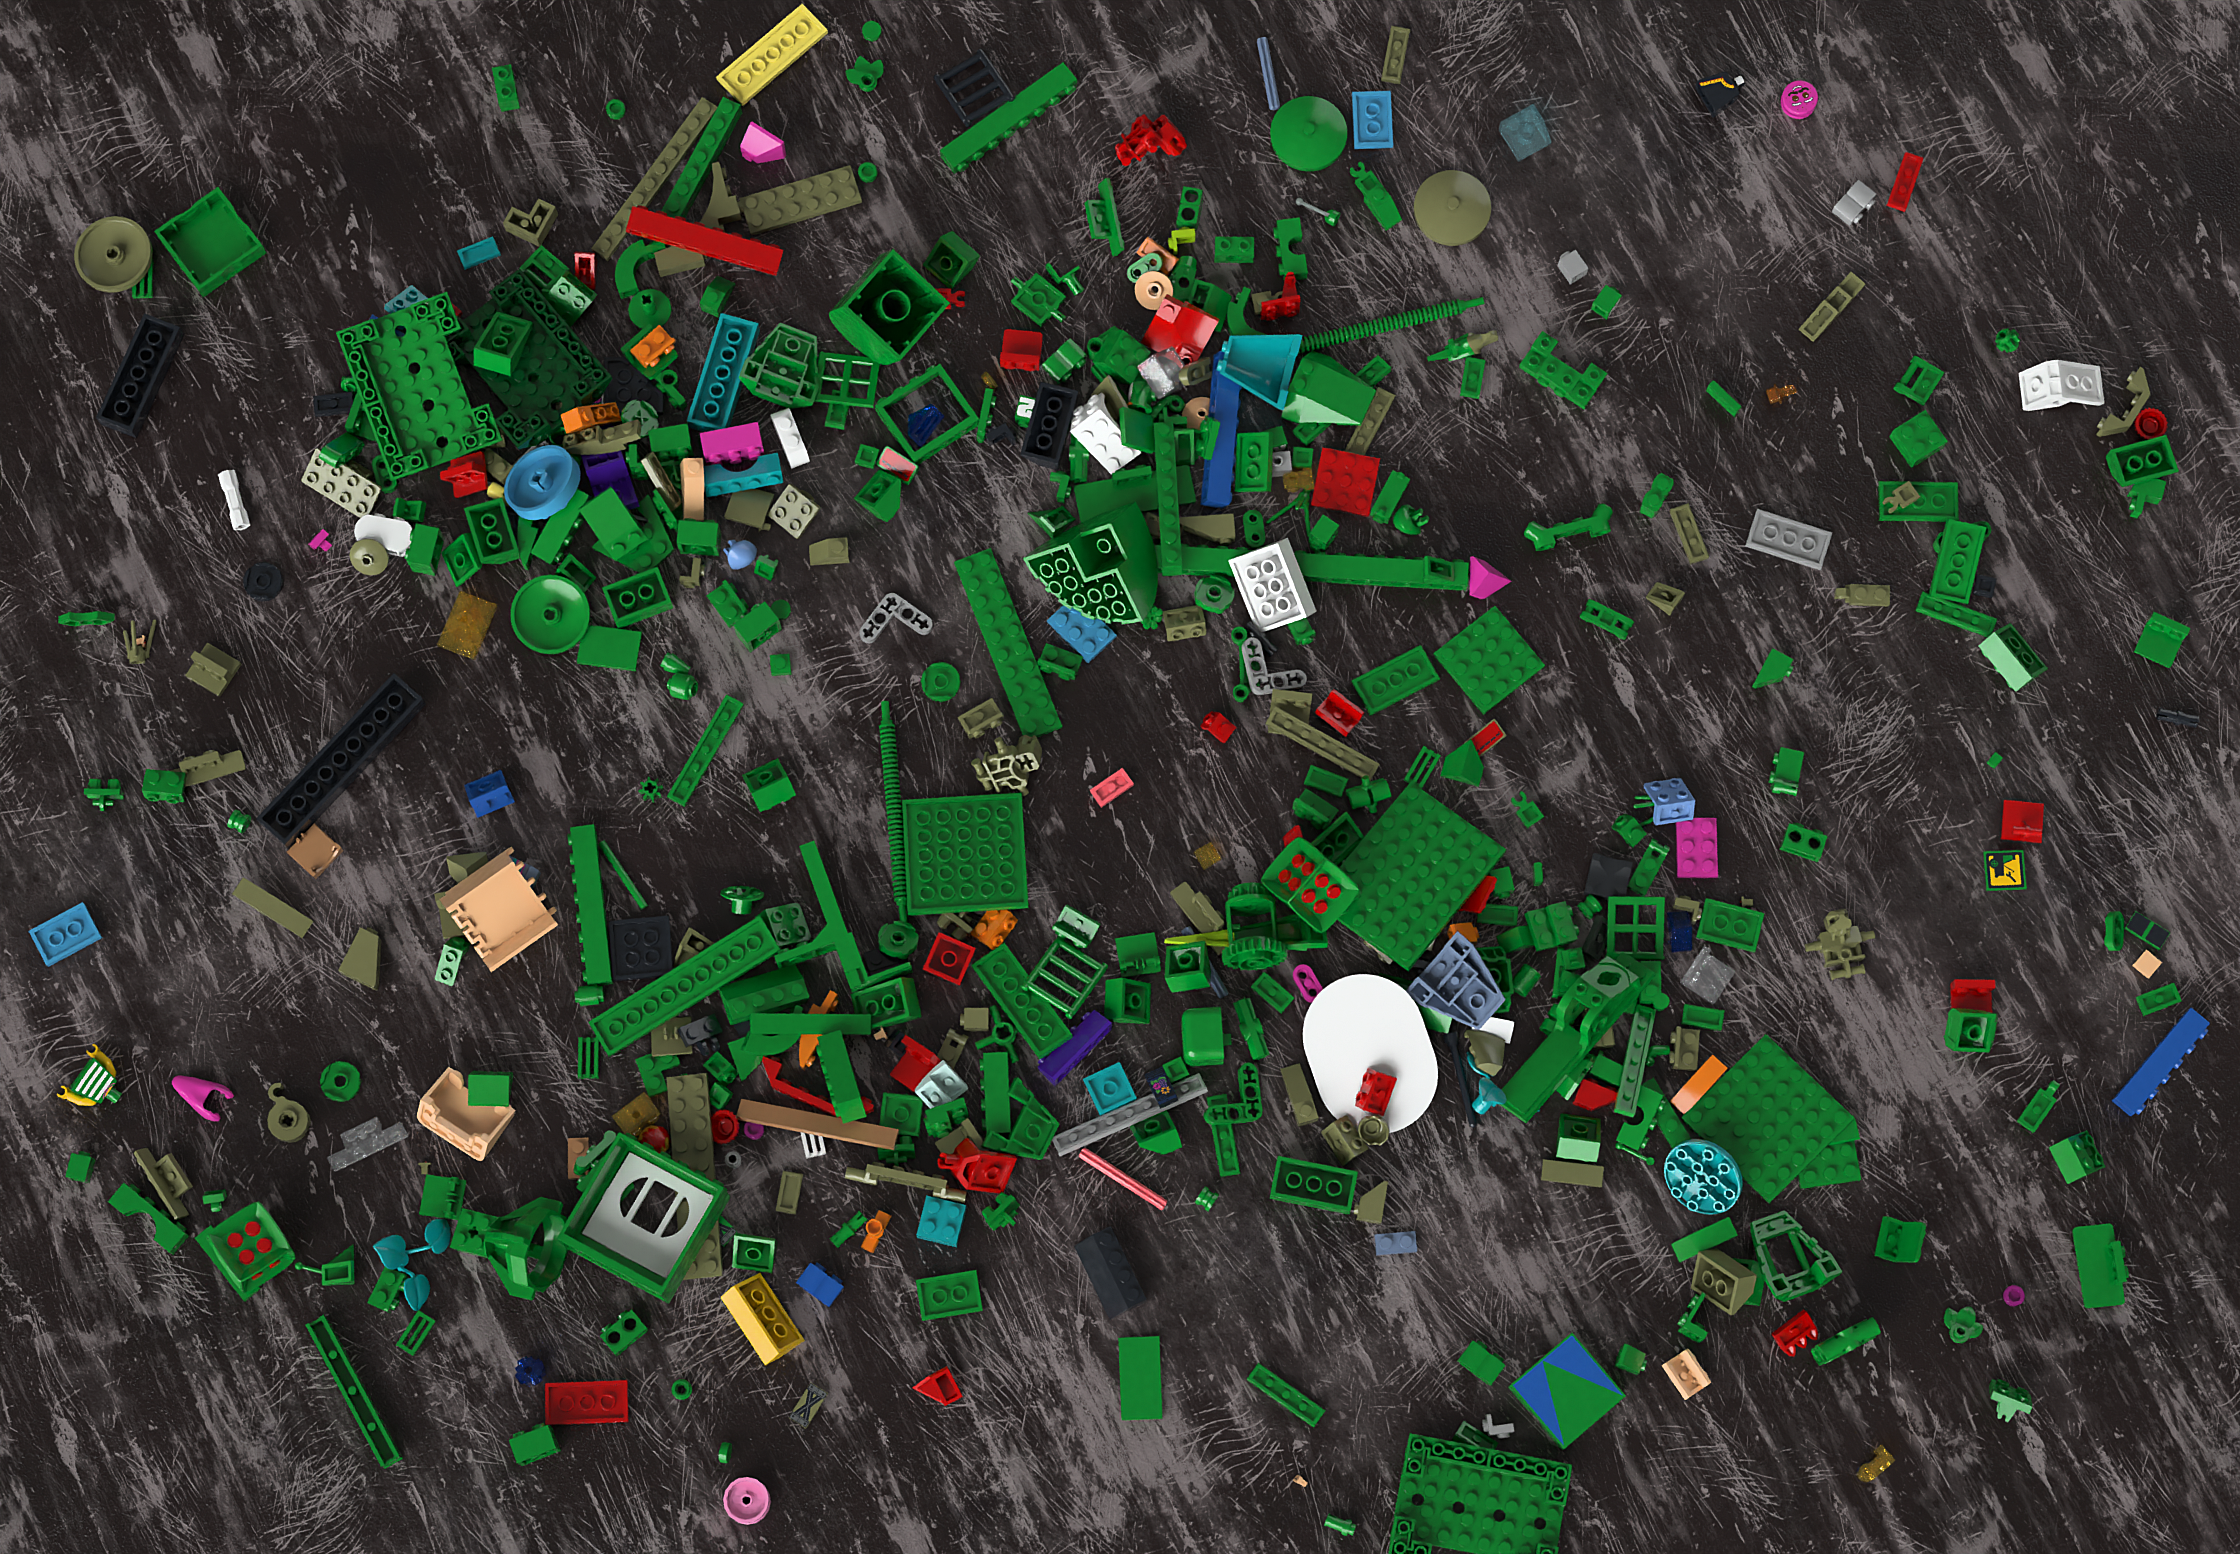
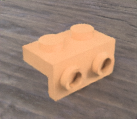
[1662,1348,1711,1400]

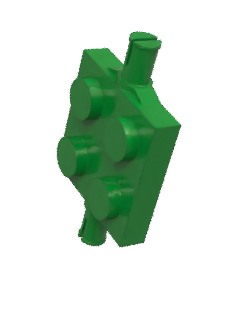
[1011,273,1066,327]

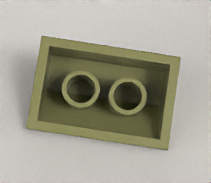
[1691,1248,1757,1315]

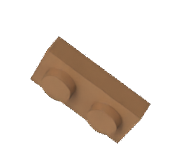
[568,1138,589,1180]

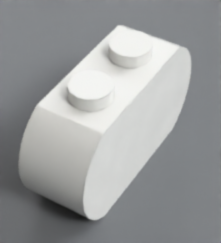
[770,408,810,469]
[354,513,412,557]

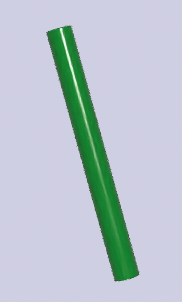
[598,840,648,910]

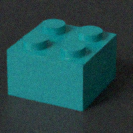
[917,1195,967,1248]

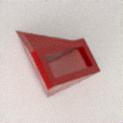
[913,1366,963,1406]

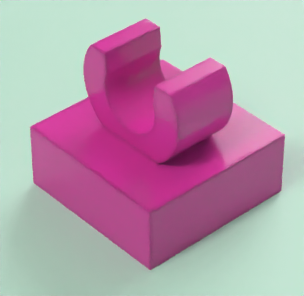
[308,529,332,552]

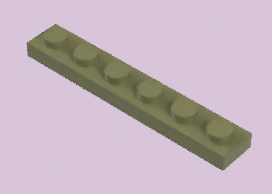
[1265,706,1379,781]

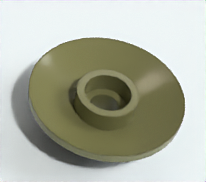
[350,538,389,575]

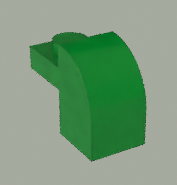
[2127,478,2166,518]

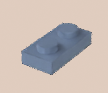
[1374,1231,1417,1256]

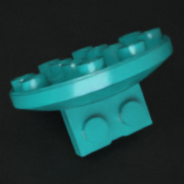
[1664,1139,1743,1214]

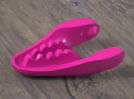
[172,1075,234,1121]

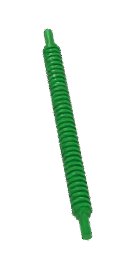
[1298,297,1484,354]
[879,701,908,923]

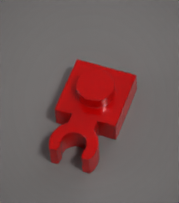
[935,288,965,309]

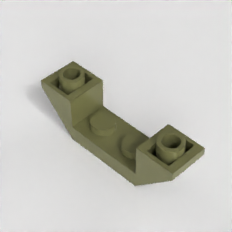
[2096,367,2150,437]

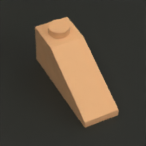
[680,458,704,521]

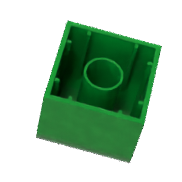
[829,249,950,365]

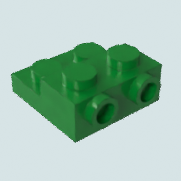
[1524,901,1579,952]
[923,1098,970,1138]

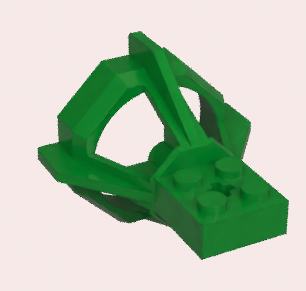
[450,1197,568,1300]

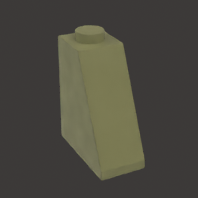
[338,927,381,991]

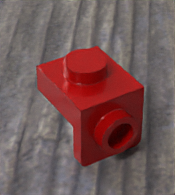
[1200,711,1236,743]

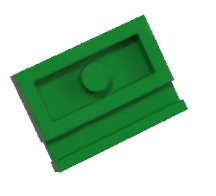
[1195,415,1221,460]

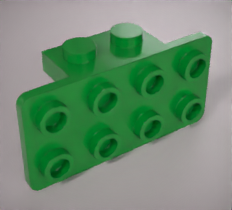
[2072,1223,2129,1308]

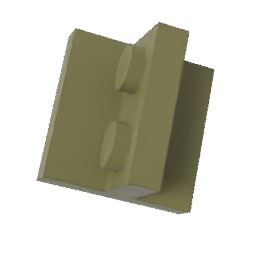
[185,643,242,697]

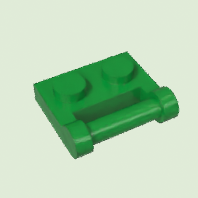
[519,245,571,290]
[1894,356,1944,406]

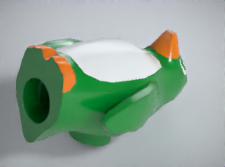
[1127,371,1157,414]

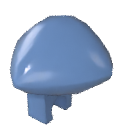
[723,540,757,570]

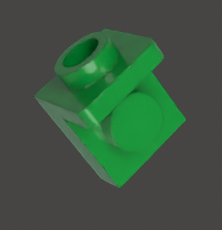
[1158,407,1187,429]
[1287,618,1316,646]
[703,1051,738,1087]

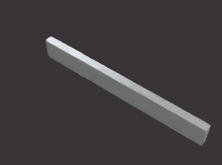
[1052,1073,1208,1156]

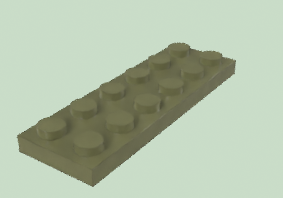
[739,165,862,236]

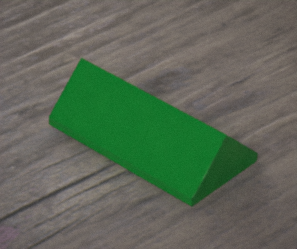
[1311,812,1364,865]

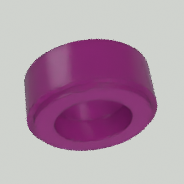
[744,1122,765,1140]
[2003,1285,2025,1306]

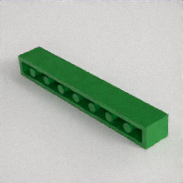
[940,62,1077,174]
[661,97,742,218]
[1154,422,1182,576]
[567,824,614,986]

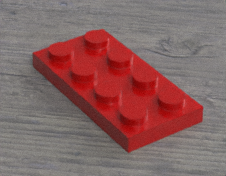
[545,1380,629,1425]

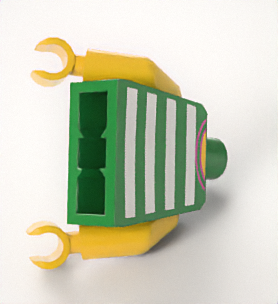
[57,1044,122,1106]

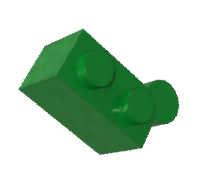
[1768,747,1804,796]
[1638,961,1670,1011]

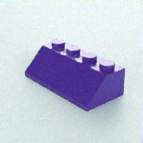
[1038,1010,1112,1086]

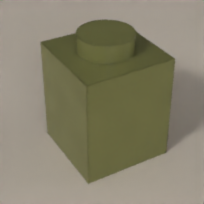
[960,1008,989,1031]

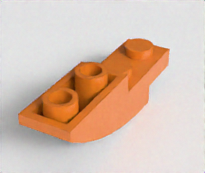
[799,990,839,1070]

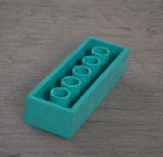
[687,313,760,432]

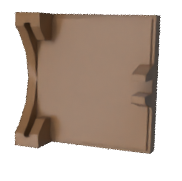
[287,823,344,879]

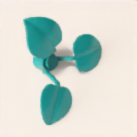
[1466,1052,1541,1114]
[373,1219,451,1311]

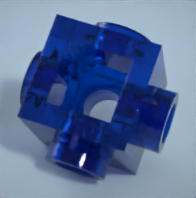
[515,1356,546,1387]

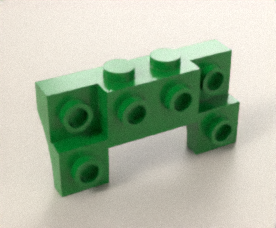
[1519,331,1607,409]

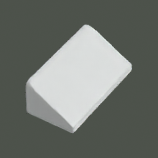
[1471,1017,1514,1044]

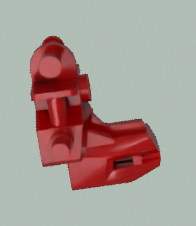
[1115,114,1187,166]

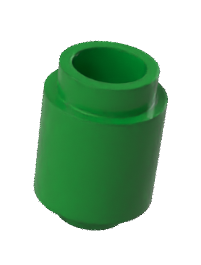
[574,984,605,1006]

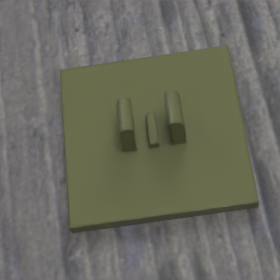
[651,1017,693,1057]

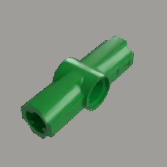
[1069,423,1089,483]
[1233,998,1270,1061]

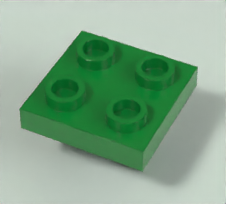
[1989,1379,2033,1422]

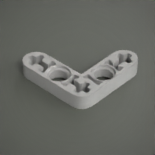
[859,593,933,643]
[1242,637,1307,695]

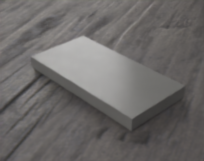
[1745,509,1832,570]

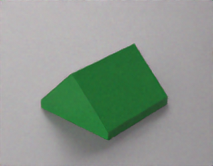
[468,1071,513,1107]
[732,1233,777,1273]

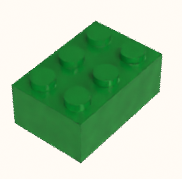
[602,567,673,629]

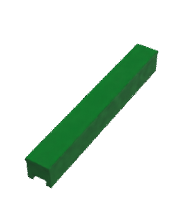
[306,1315,403,1469]

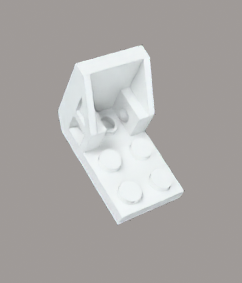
[2019,360,2104,411]

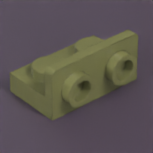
[1163,605,1206,641]
[1669,1026,1700,1071]
[1321,1115,1368,1166]

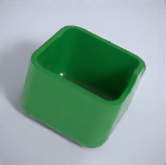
[1181,1007,1232,1066]

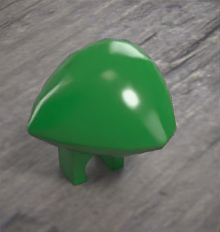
[1393,504,1429,535]

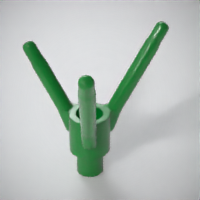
[1266,487,1311,537]

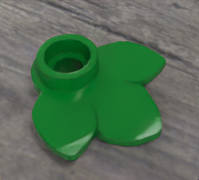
[846,56,883,92]
[1944,1306,1983,1343]

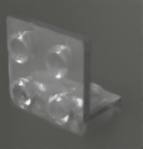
[1680,945,1735,1004]

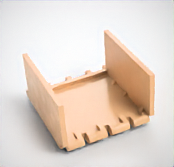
[439,847,558,972]

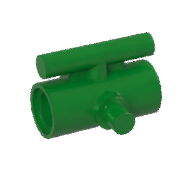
[1345,775,1391,813]

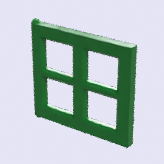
[814,351,880,408]
[1605,896,1665,960]

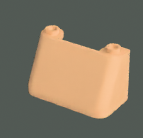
[417,1067,515,1161]

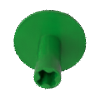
[628,289,671,329]

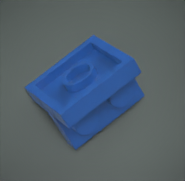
[464,770,514,817]

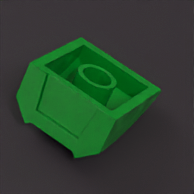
[1944,1008,1998,1053]

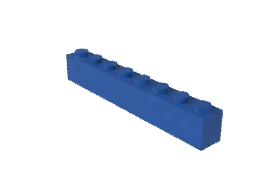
[1200,351,1242,509]

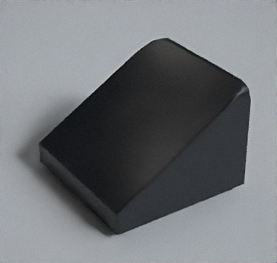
[884,1029,907,1058]

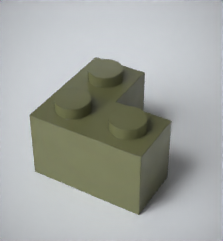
[503,198,558,247]

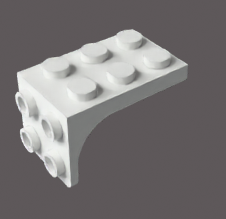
[1070,393,1141,475]

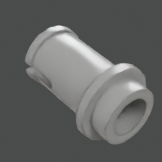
[725,1151,741,1169]

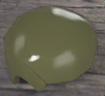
[1358,1115,1390,1146]

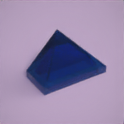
[908,404,944,447]

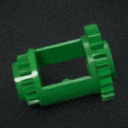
[1222,882,1288,971]

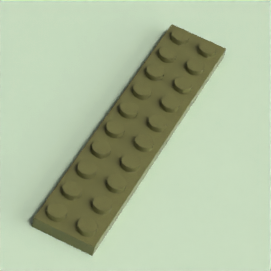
[666,1073,723,1280]

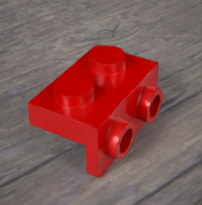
[1315,689,1364,737]

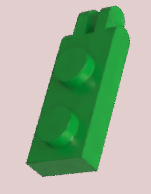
[977,388,997,443]

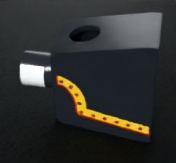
[1695,71,1745,118]

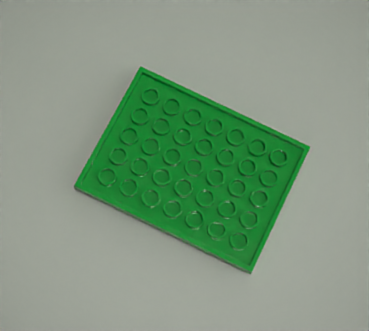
[1338,782,1506,971]

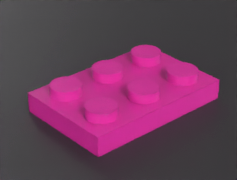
[1676,818,1718,878]

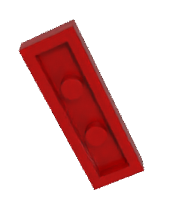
[1886,152,1924,212]

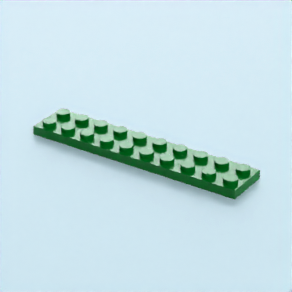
[954,548,1062,737]
[588,916,781,1057]

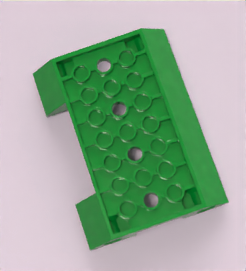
[336,292,502,481]
[1388,1433,1572,1554]

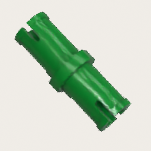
[829,1211,868,1248]

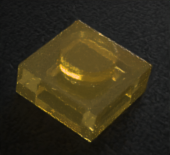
[1194,842,1221,870]

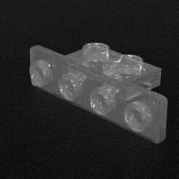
[327,1117,408,1171]

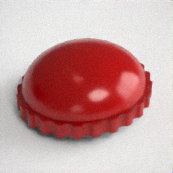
[2134,408,2168,440]
[711,1109,739,1144]

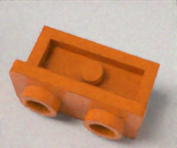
[970,910,1018,951]

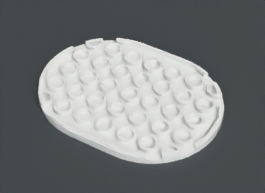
[1303,974,1438,1133]

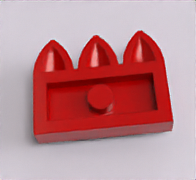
[1771,1310,1818,1357]

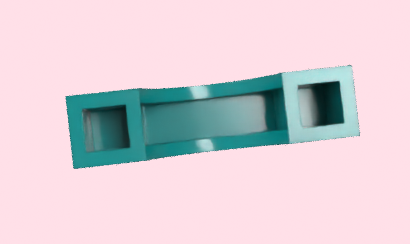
[703,453,784,497]

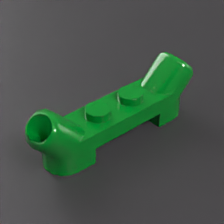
[1524,503,1613,551]

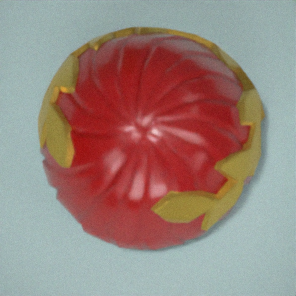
[638,1125,671,1154]

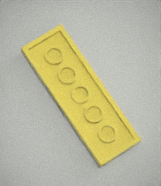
[716,4,828,106]

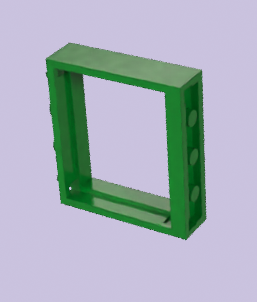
[875,364,979,465]

